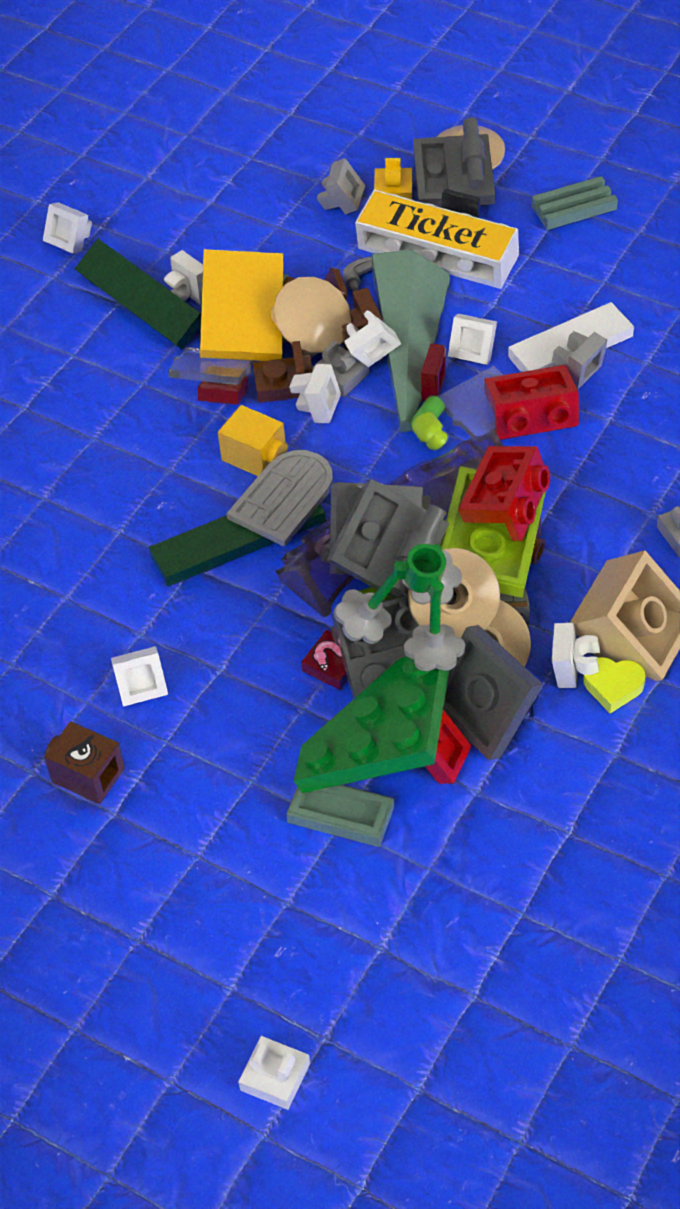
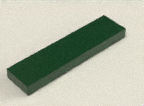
[74,238,201,350]
[148,505,326,587]

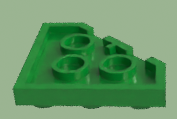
[293,656,449,793]

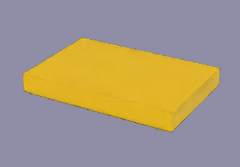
[200,249,283,361]

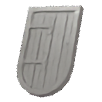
[226,450,333,547]

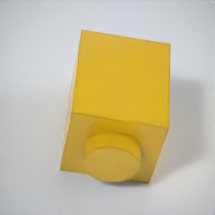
[218,405,288,476]

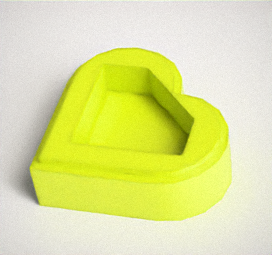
[583,657,646,714]

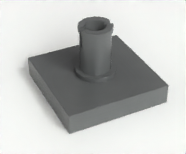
[443,625,543,761]

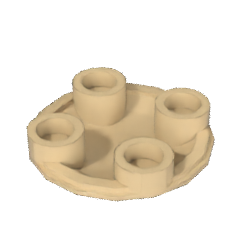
[270,277,351,357]

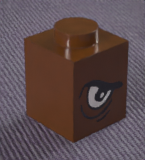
[44,721,125,805]

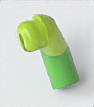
[411,395,448,450]

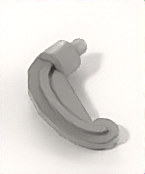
[343,256,373,291]

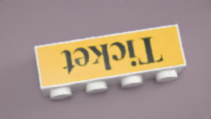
[355,190,519,289]

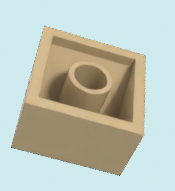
[570,550,680,681]

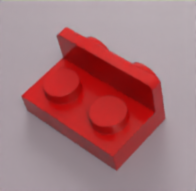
[484,365,579,440]
[458,446,550,541]

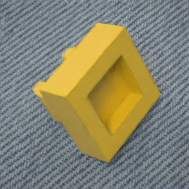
[374,158,412,200]

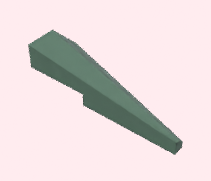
[372,249,450,433]

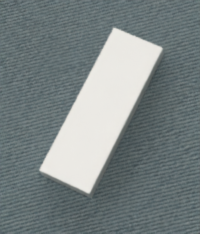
[508,302,634,372]

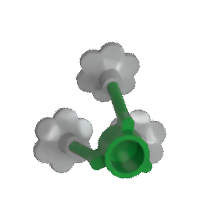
[333,544,465,671]

